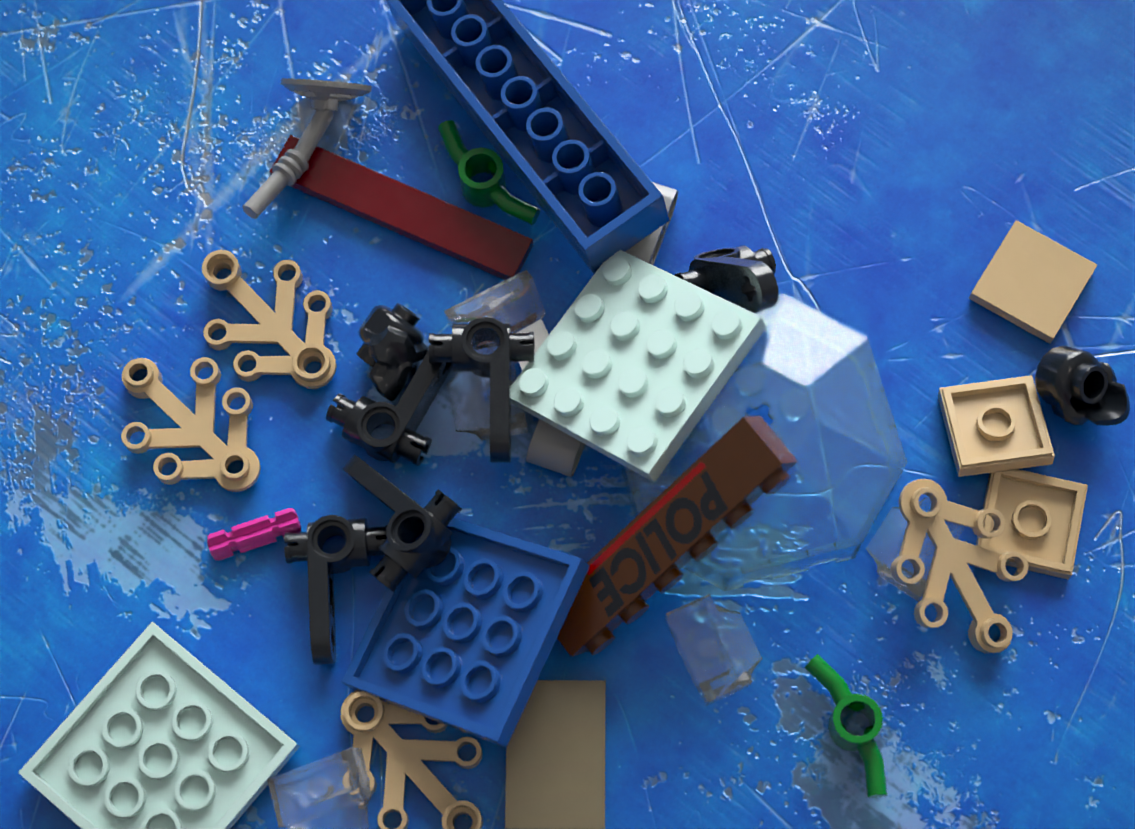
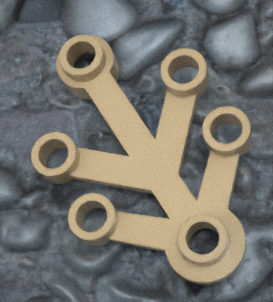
[202,250,336,389]
[121,357,261,492]
[891,479,1028,653]
[340,690,483,829]

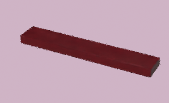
[269,135,533,284]

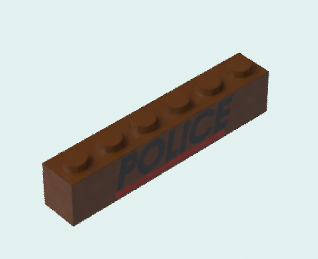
[557,416,798,657]

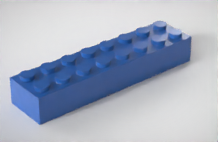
[386,0,670,273]

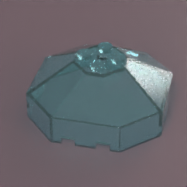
[621,293,907,591]

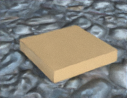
[969,220,1097,344]
[938,375,1055,477]
[976,469,1088,580]

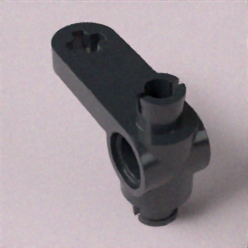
[674,245,779,313]
[428,317,535,463]
[326,352,453,466]
[342,454,462,592]
[284,515,387,665]

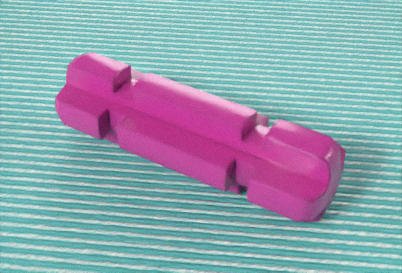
[207,508,301,561]

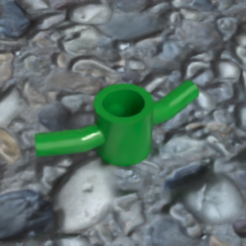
[438,120,540,225]
[804,654,887,798]

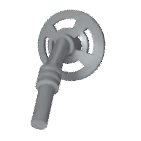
[242,78,372,219]

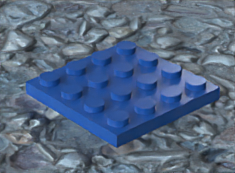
[342,518,590,748]

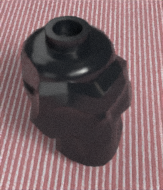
[356,303,428,401]
[1035,346,1130,426]

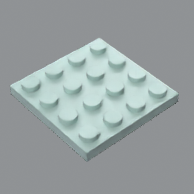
[510,250,767,482]
[18,622,300,829]

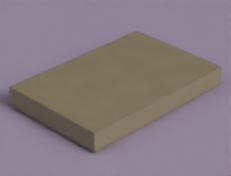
[505,680,606,829]

